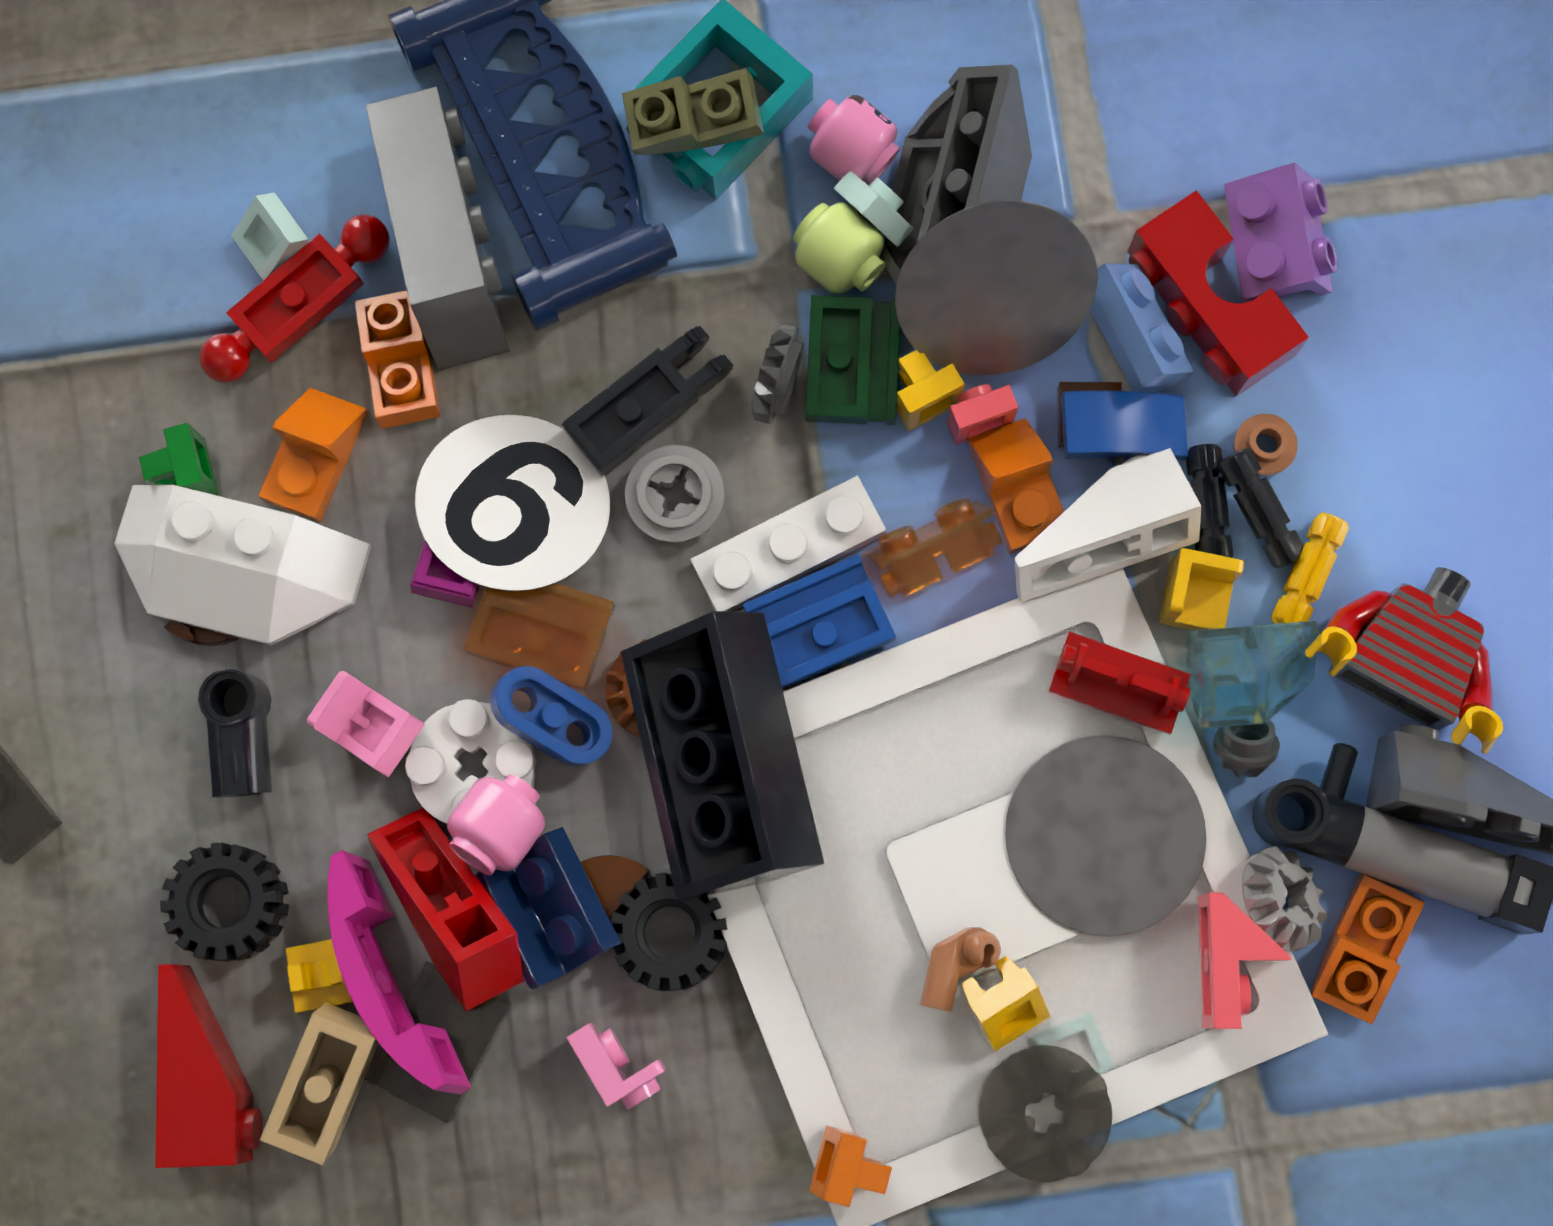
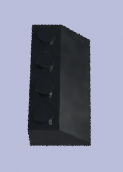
[621,611,825,902]

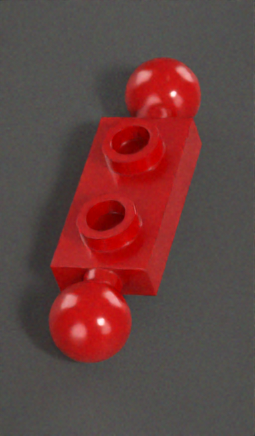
[200,214,390,383]

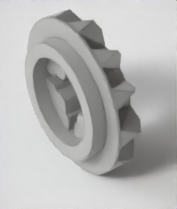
[625,445,725,545]
[1242,846,1328,951]

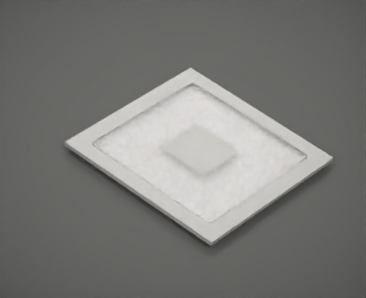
[708,568,1329,1226]

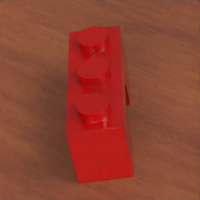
[1127,190,1309,396]

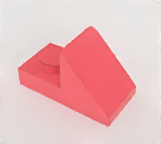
[1197,892,1291,1029]

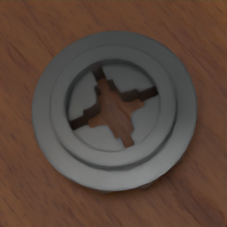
[751,324,804,425]

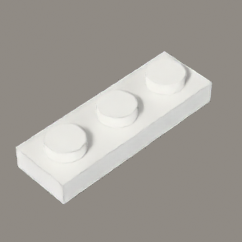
[690,476,886,612]

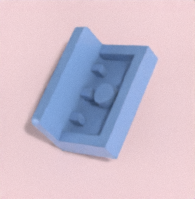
[1090,263,1194,393]

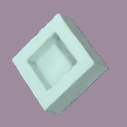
[834,171,914,247]
[231,192,308,280]

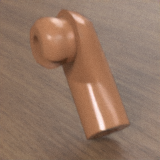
[920,927,1001,1012]

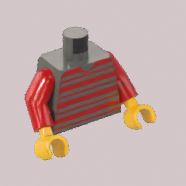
[1304,567,1503,754]

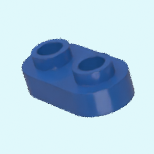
[490,666,613,767]

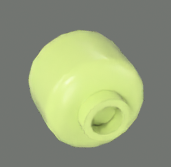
[793,202,885,295]

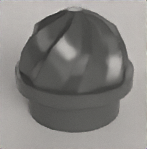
[1213,711,1280,777]

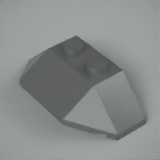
[880,64,1032,287]

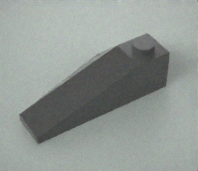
[1366,724,1553,855]

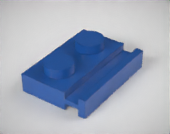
[743,554,896,690]

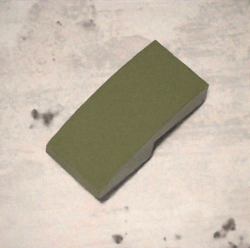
[622,68,764,155]

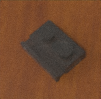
[364,961,512,1123]

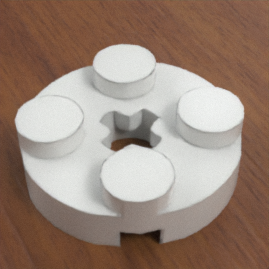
[405,699,536,824]

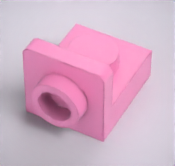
[566,1023,667,1110]

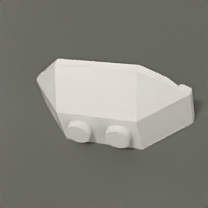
[114,485,372,646]

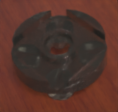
[976,1045,1112,1182]

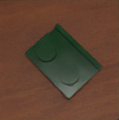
[805,295,900,425]

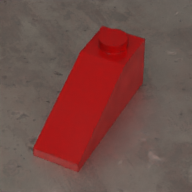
[367,808,524,1011]
[155,964,262,1168]

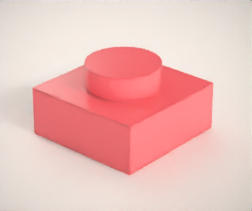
[947,384,1018,445]

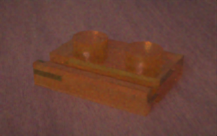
[463,583,615,692]

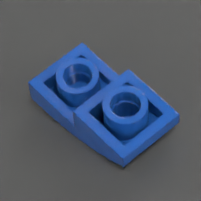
[1061,391,1188,462]

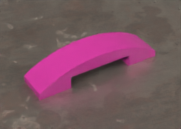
[327,850,472,1095]

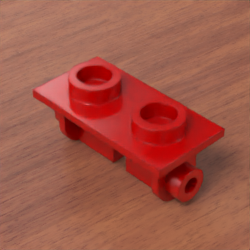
[1048,631,1191,735]

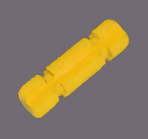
[1271,512,1349,633]

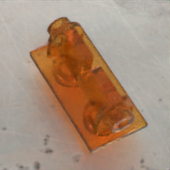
[866,498,1003,598]

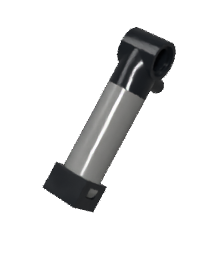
[1252,743,1553,935]

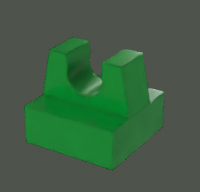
[139,422,219,496]

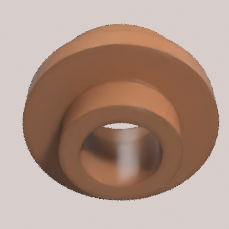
[1233,414,1298,476]

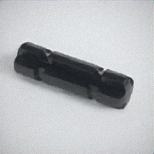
[1186,444,1233,558]
[1218,448,1304,568]

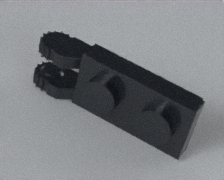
[561,325,734,476]

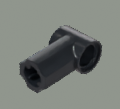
[198,669,272,798]

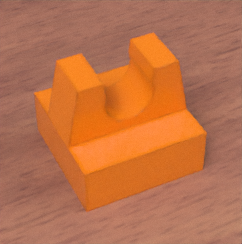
[809,1125,892,1207]

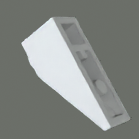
[1014,448,1201,603]

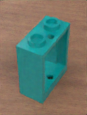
[623,0,813,200]

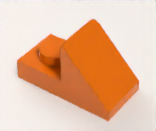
[258,387,369,523]
[967,418,1064,555]

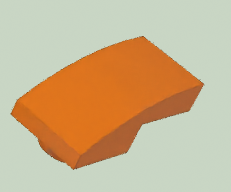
[355,290,441,429]
[1310,873,1425,1025]

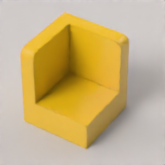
[1158,548,1244,636]

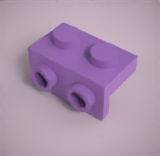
[1224,162,1337,302]

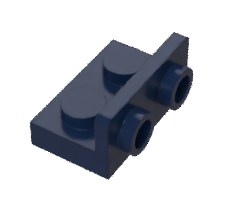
[475,827,621,990]

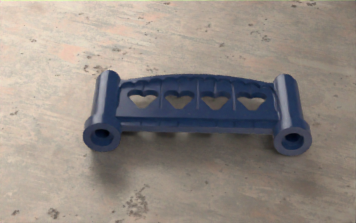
[388,0,677,332]

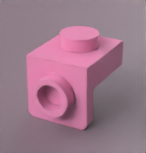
[307,671,425,777]

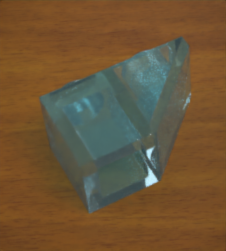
[1186,621,1319,729]

